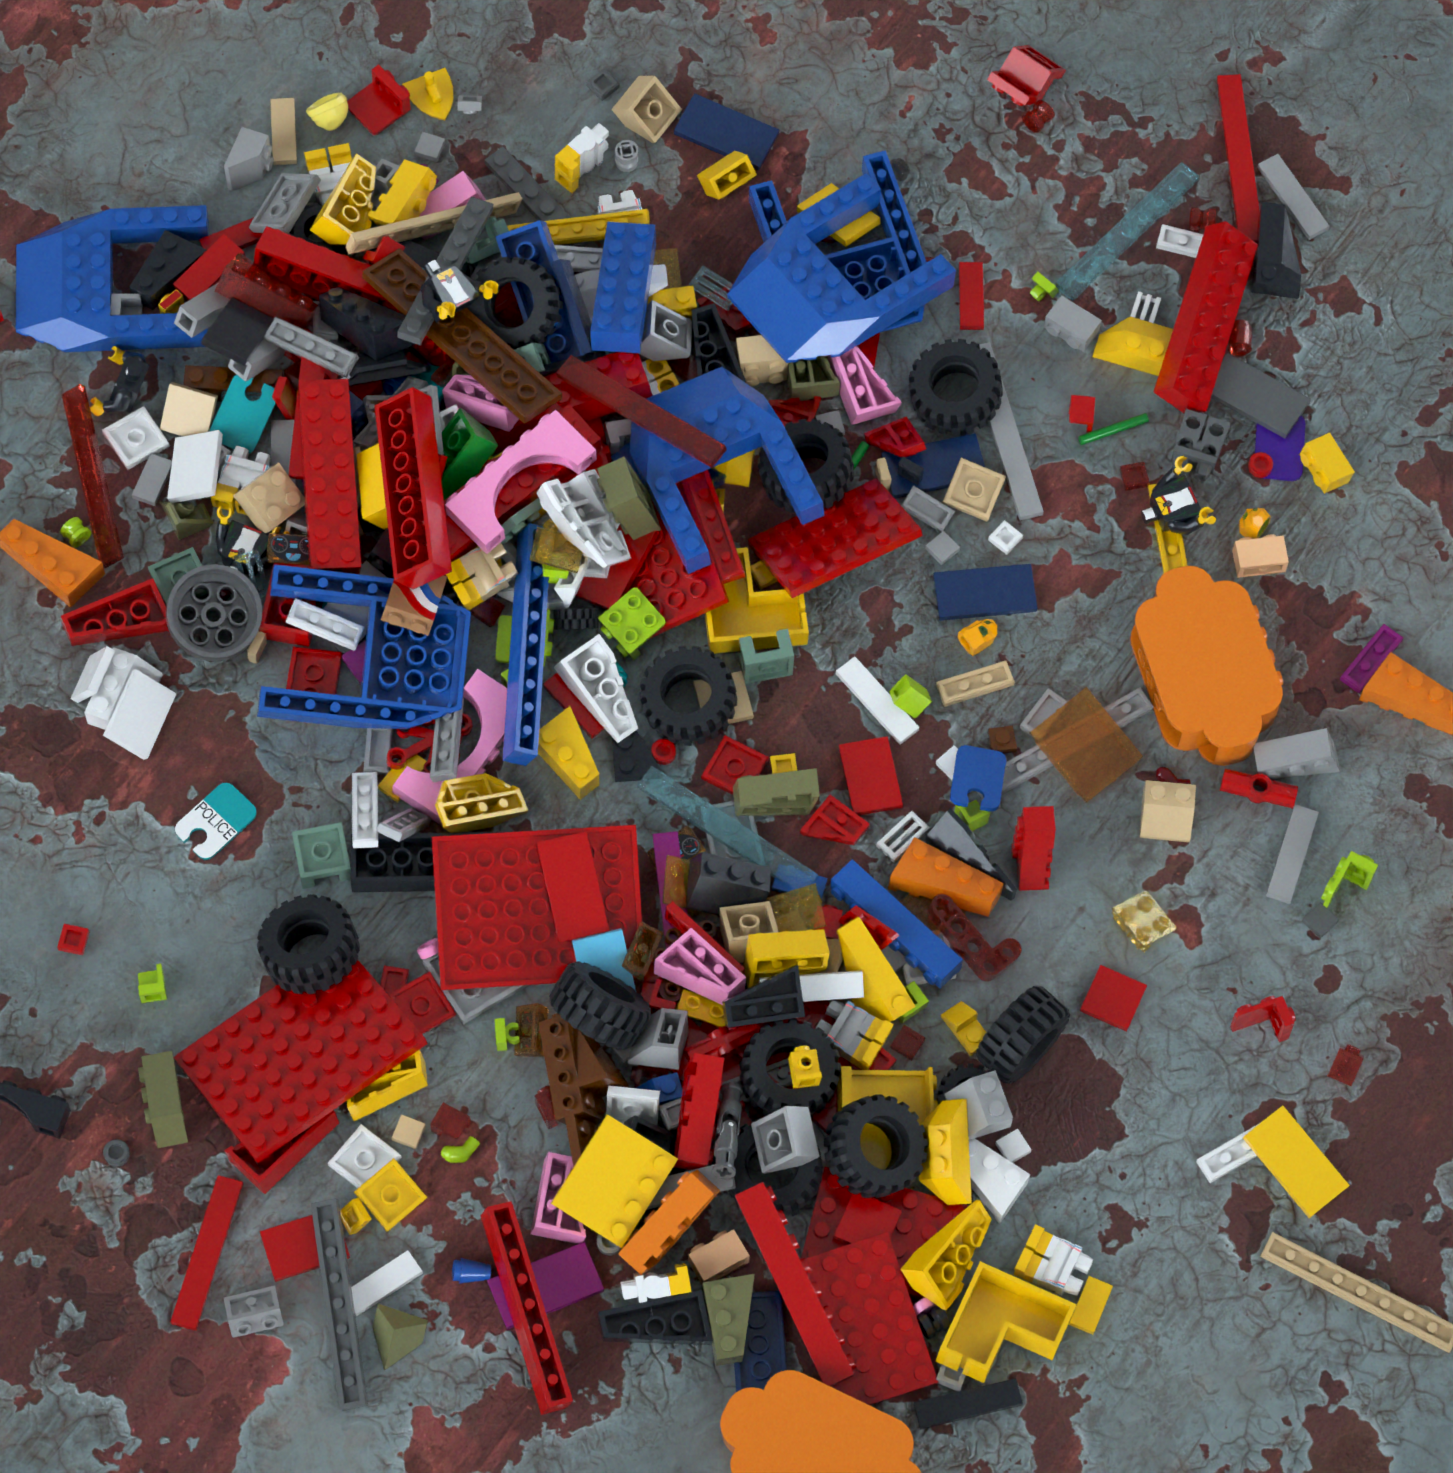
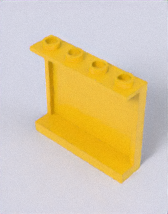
[837,1066,938,1170]

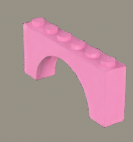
[445,410,597,554]
[392,669,507,826]

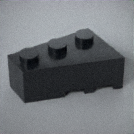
[129,230,207,310]
[722,965,805,1028]

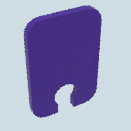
[1255,416,1306,481]

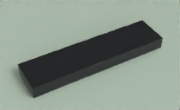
[913,1378,1023,1430]

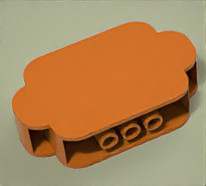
[1130,566,1283,766]
[720,1370,921,1473]

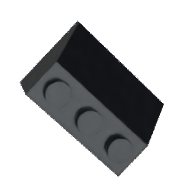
[686,852,771,916]

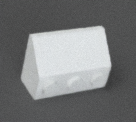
[84,647,163,730]

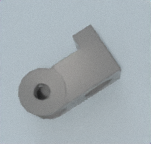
[604,418,632,454]

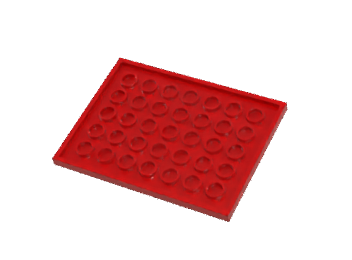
[432,825,645,990]
[174,959,428,1163]

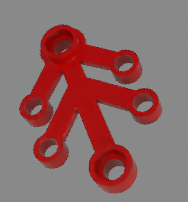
[386,713,473,773]

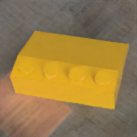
[551,1114,678,1248]

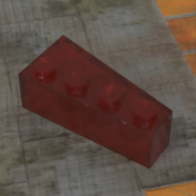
[215,252,318,331]

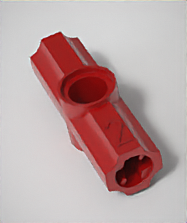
[1220,768,1298,809]
[683,1023,760,1062]

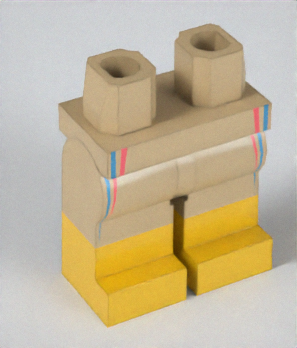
[446,543,519,611]

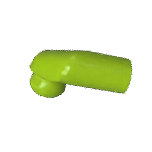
[441,1136,480,1163]

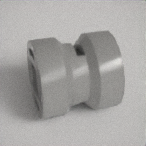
[615,140,638,172]

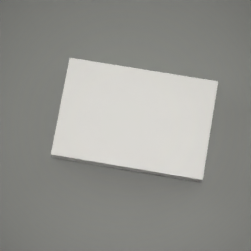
[167,430,223,503]
[103,669,176,760]

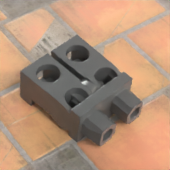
[1171,409,1231,481]

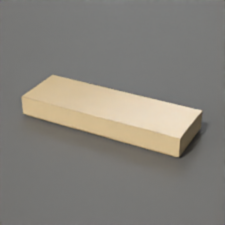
[270,98,297,165]
[936,661,1015,707]

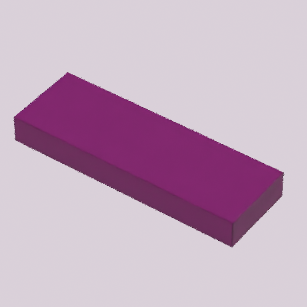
[1340,624,1404,694]

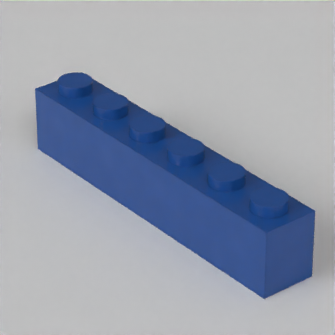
[830,859,963,989]

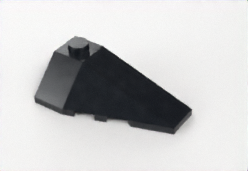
[1251,202,1301,299]

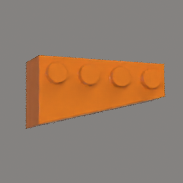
[0,519,105,608]
[1359,652,1453,735]
[888,837,1004,917]
[618,1170,720,1275]

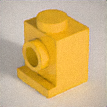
[788,1046,822,1089]

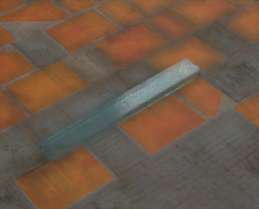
[1055,162,1199,301]
[637,766,818,897]

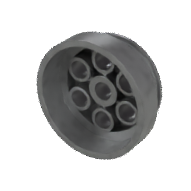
[166,564,262,661]

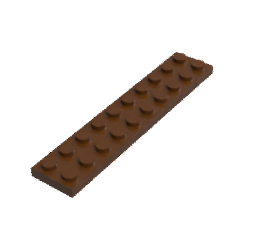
[362,248,562,424]

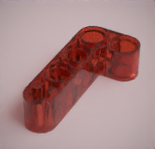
[927,894,1022,981]

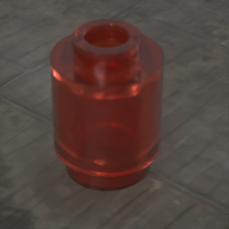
[1228,319,1252,357]

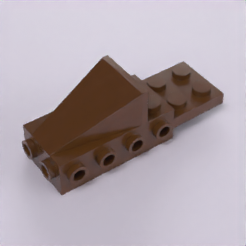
[538,1013,629,1167]

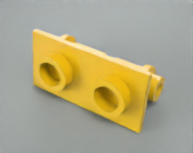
[676,989,725,1028]

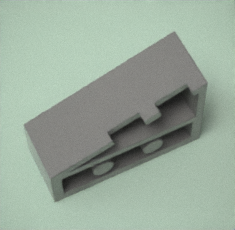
[1253,728,1340,780]

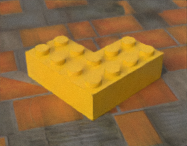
[704,547,809,654]
[936,1261,1077,1383]

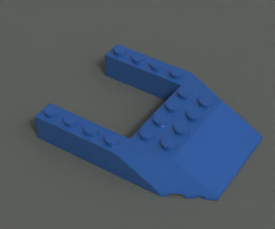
[749,150,927,333]
[727,173,956,363]
[16,205,210,352]
[630,367,825,574]
[257,564,471,729]

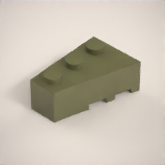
[787,356,840,400]
[733,768,820,816]
[138,1051,188,1148]
[702,1274,755,1366]

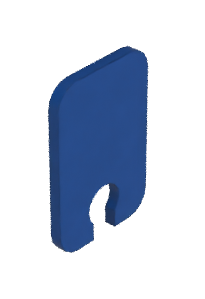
[950,745,1006,811]

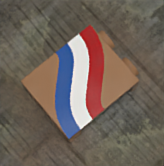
[381,575,447,635]

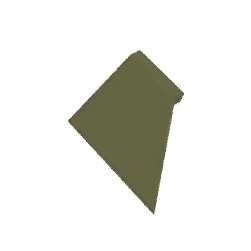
[159,500,214,540]
[372,1304,428,1371]

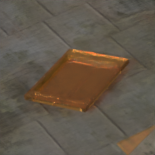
[1030,687,1143,803]

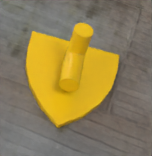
[402,68,454,121]

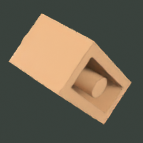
[1232,534,1289,578]
[688,1229,750,1285]

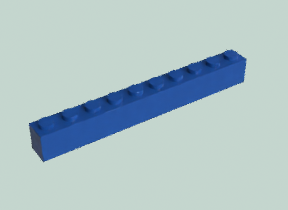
[502,523,552,766]

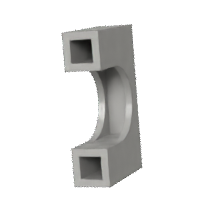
[174,284,286,382]

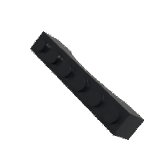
[0,1080,71,1139]

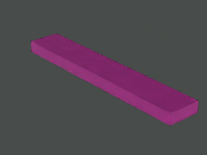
[652,831,688,949]

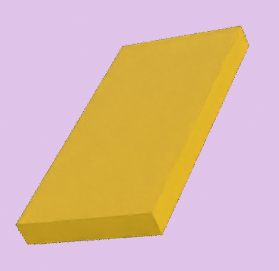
[1243,1106,1350,1218]

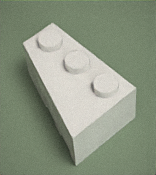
[969,1138,1030,1224]

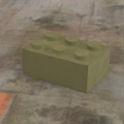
[597,457,661,540]

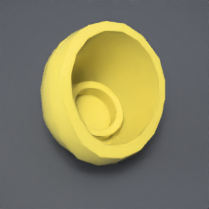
[306,93,348,131]

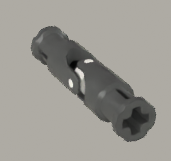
[712,1082,744,1180]

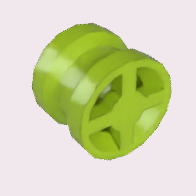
[60,517,92,548]

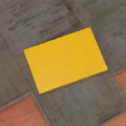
[797,183,881,247]

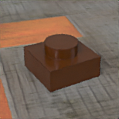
[988,725,1017,754]

